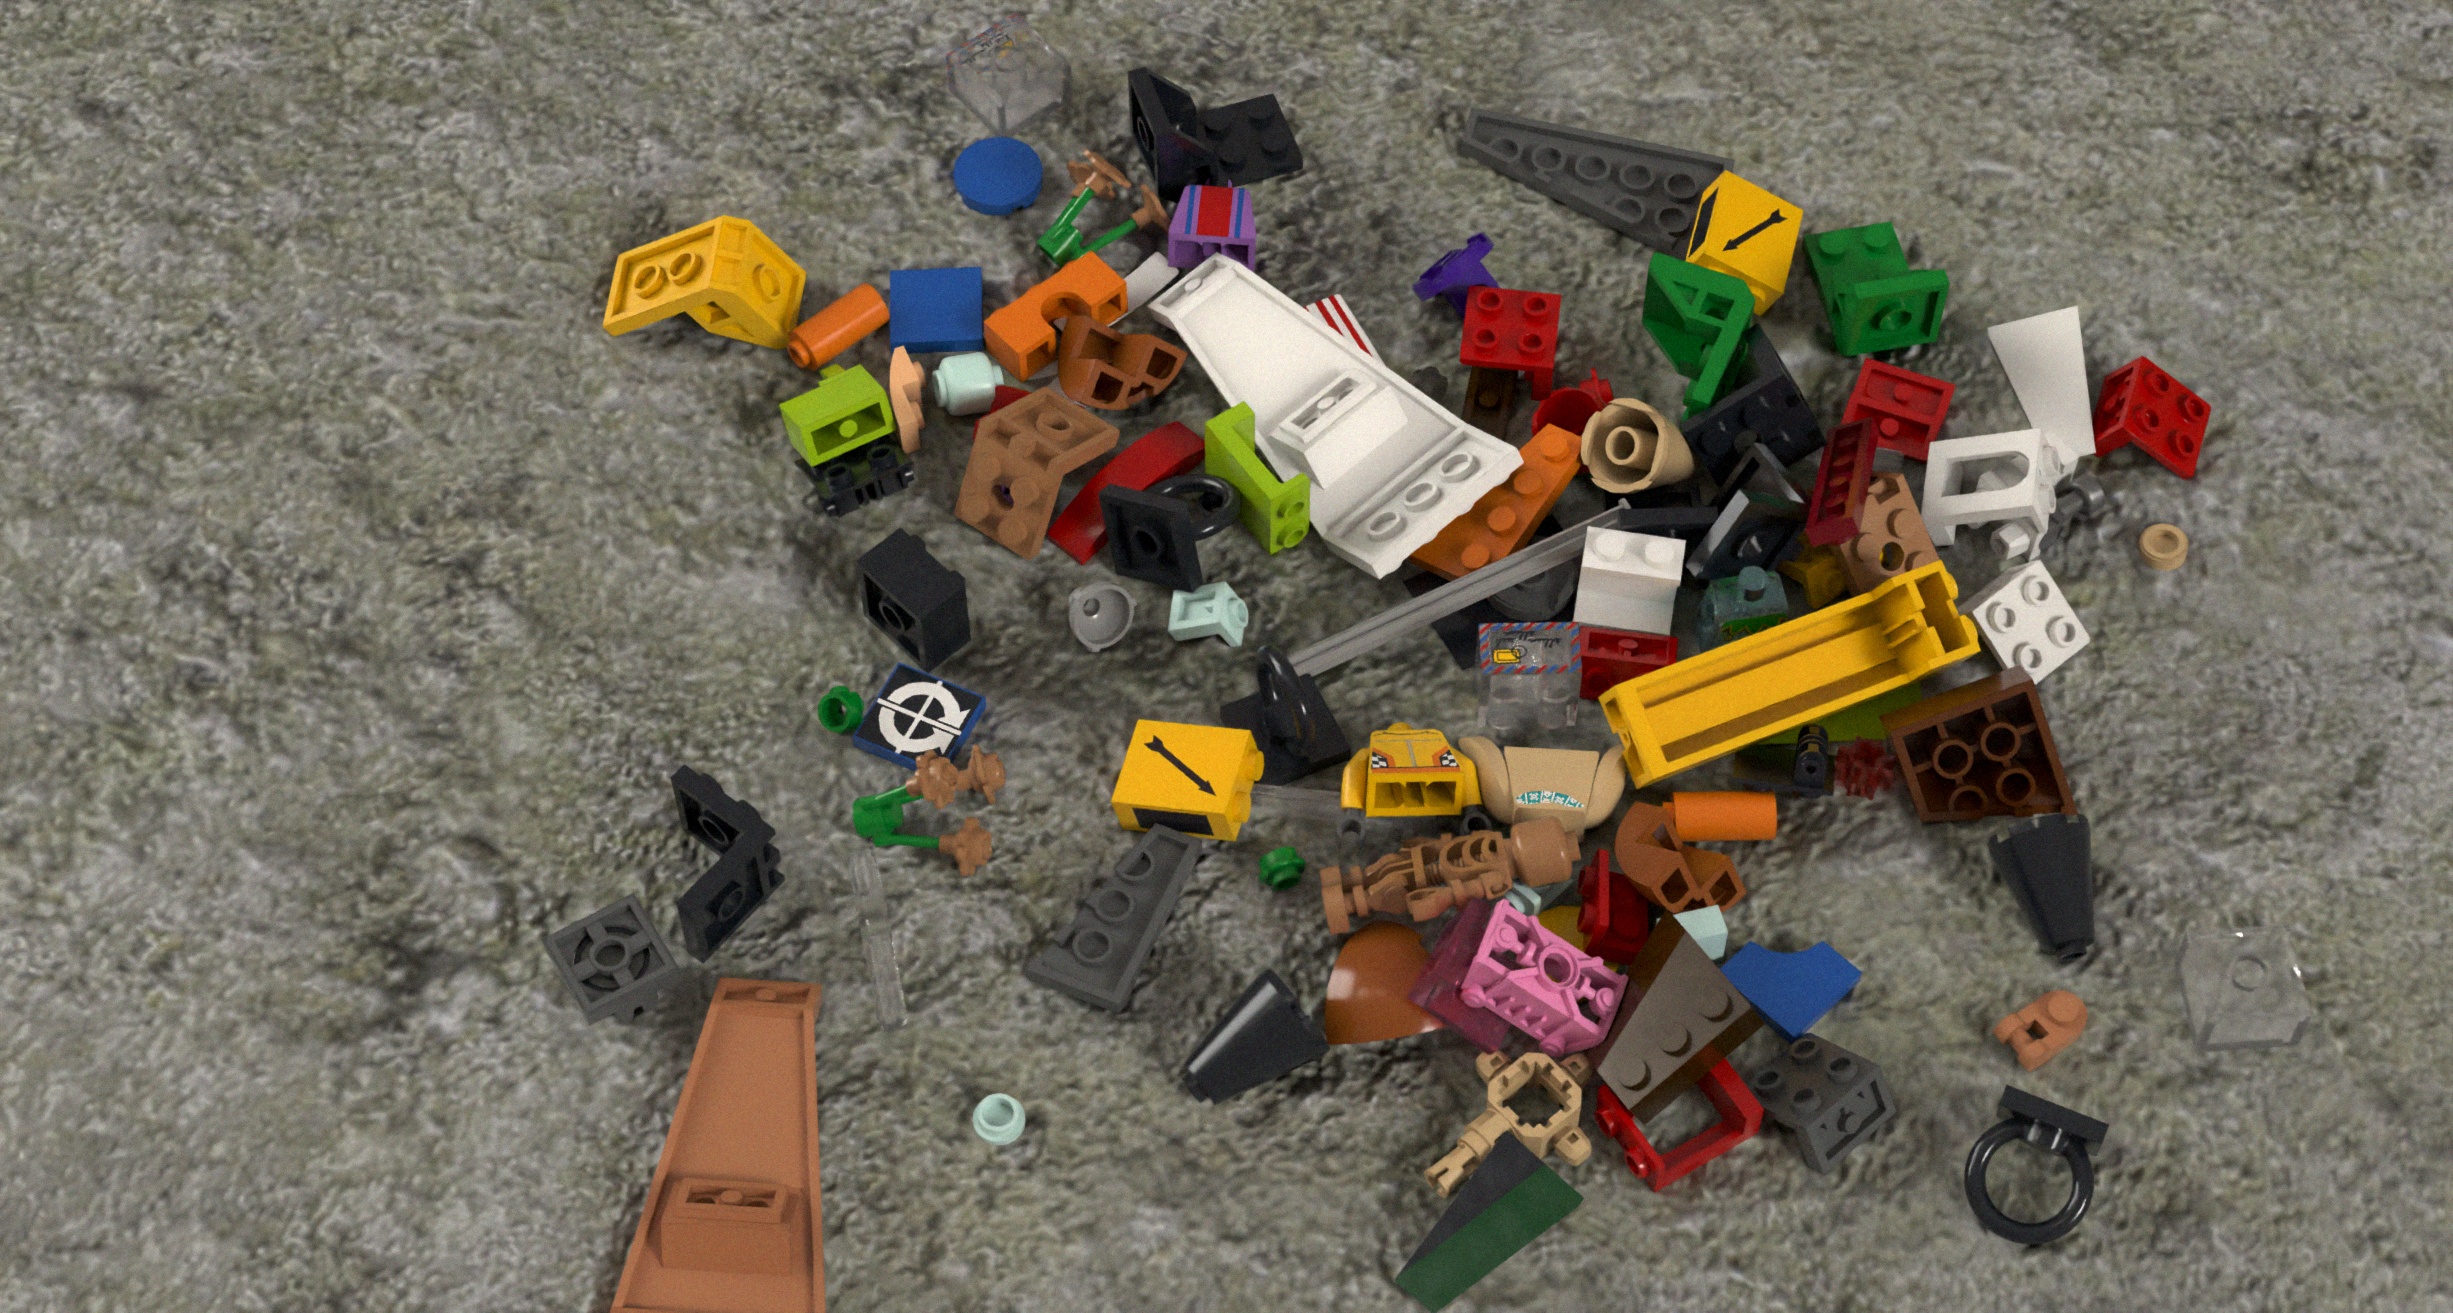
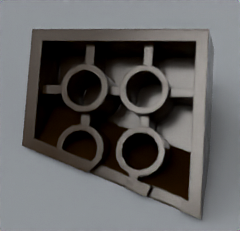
[1582,909,1765,1125]

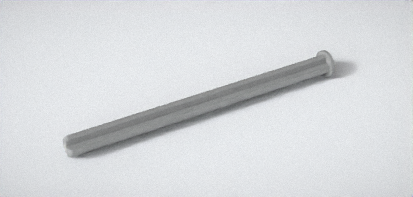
[1287,498,1631,677]

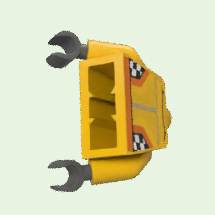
[1335,722,1492,850]

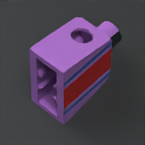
[1168,175,1256,273]

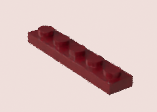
[1805,416,1879,547]

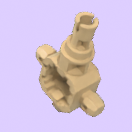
[1424,1047,1594,1198]

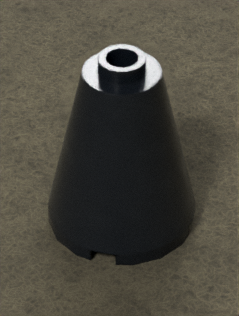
[1988,813,2095,961]
[1181,968,1330,1106]

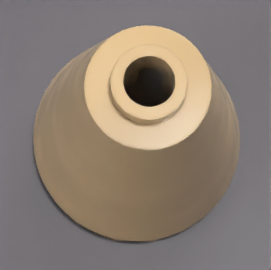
[1581,398,1700,495]

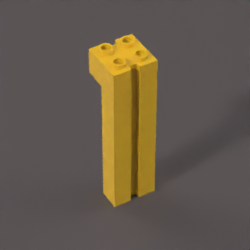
[1598,560,1981,789]

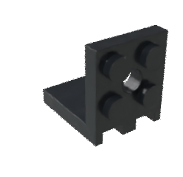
[1680,323,1828,488]
[1685,442,1812,592]
[1603,484,1719,590]
[670,764,785,964]

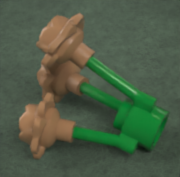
[852,744,1006,876]

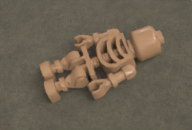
[1319,816,1581,935]

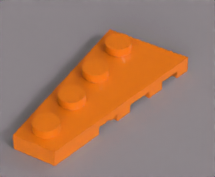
[1408,423,1583,598]

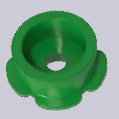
[818,686,864,734]
[1258,847,1306,891]

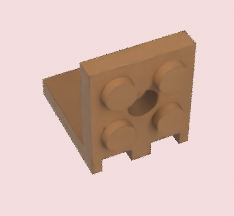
[953,386,1120,560]
[1801,471,1939,598]

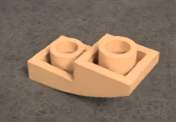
[890,346,927,453]

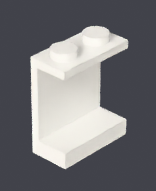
[1571,526,1686,636]

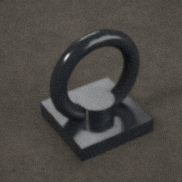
[1098,473,1242,593]
[1220,644,1351,794]
[1964,1085,2109,1244]

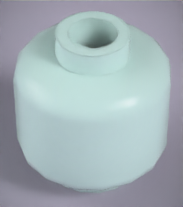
[932,352,1004,416]

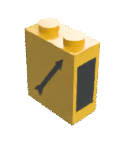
[1685,170,1804,316]
[1111,719,1264,842]

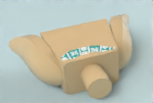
[1458,735,1630,843]

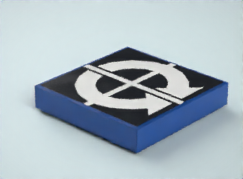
[852,662,987,771]

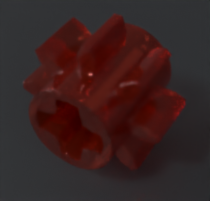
[1834,735,1896,800]

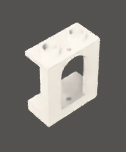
[1921,428,2060,547]

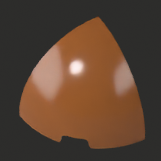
[1058,315,1188,410]
[1615,801,1747,914]
[1325,920,1471,1045]

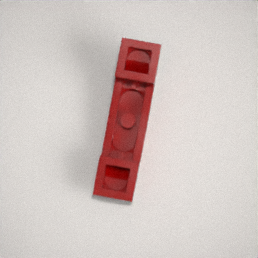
[1047,421,1205,565]

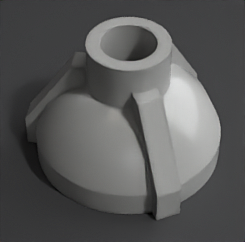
[1068,581,1137,652]

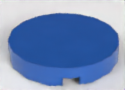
[953,137,1043,216]

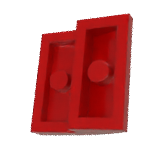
[1840,358,1956,465]

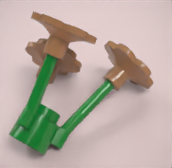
[1036,148,1171,268]

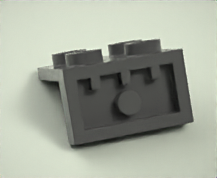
[1746,1033,1897,1175]

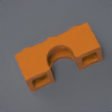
[983,251,1128,383]

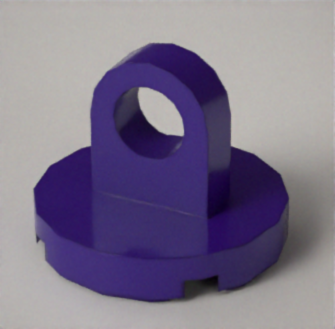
[1412,232,1499,319]

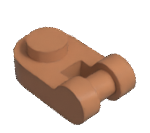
[1993,990,2088,1072]

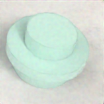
[973,1093,1026,1145]

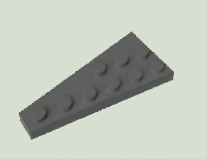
[1460,107,1735,261]

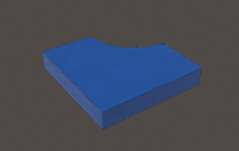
[1720,940,1862,1045]

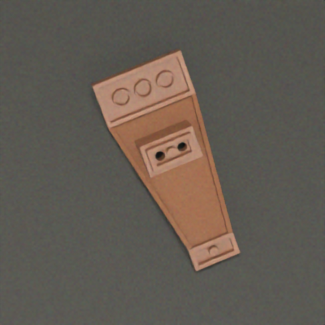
[610,977,826,1313]

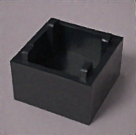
[856,527,971,674]

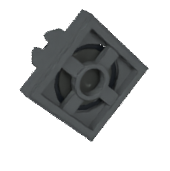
[541,893,682,1026]

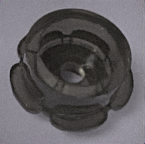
[1408,366,1448,404]

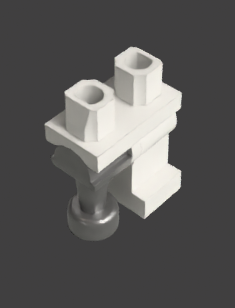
[1967,429,2105,562]

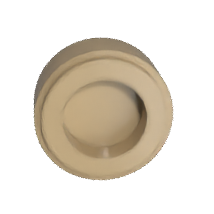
[2138,523,2188,571]

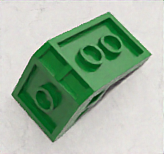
[1801,221,1950,356]
[1641,252,1756,430]

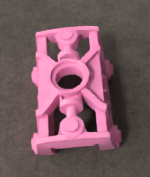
[1460,899,1629,1057]

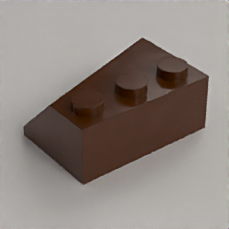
[1879,665,2078,822]

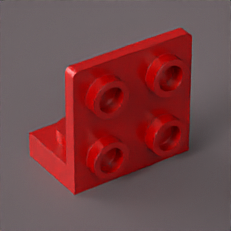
[1459,286,1561,401]
[2092,356,2211,480]

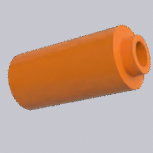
[787,283,890,371]
[1661,790,1777,842]

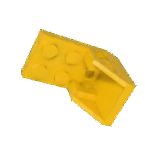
[602,215,807,350]

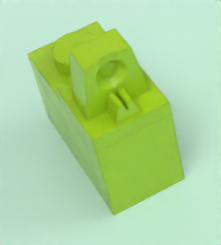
[779,364,897,467]

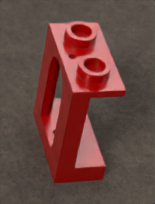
[1594,1058,1764,1193]

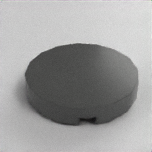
[1486,534,1578,622]

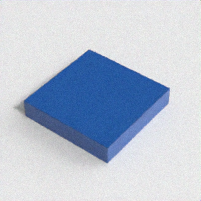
[890,267,984,354]

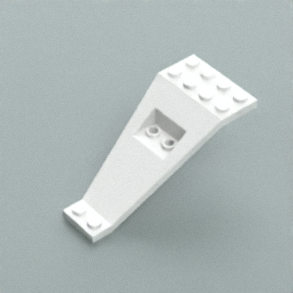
[1147,252,1524,580]

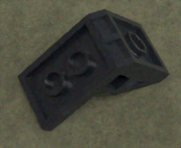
[1128,67,1303,203]

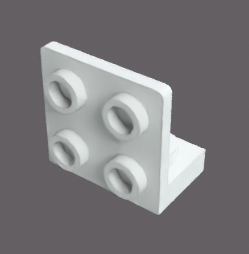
[1956,559,2090,684]

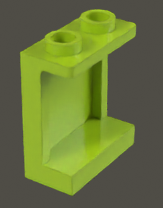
[1204,401,1310,555]

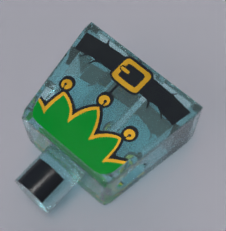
[1692,566,1791,654]

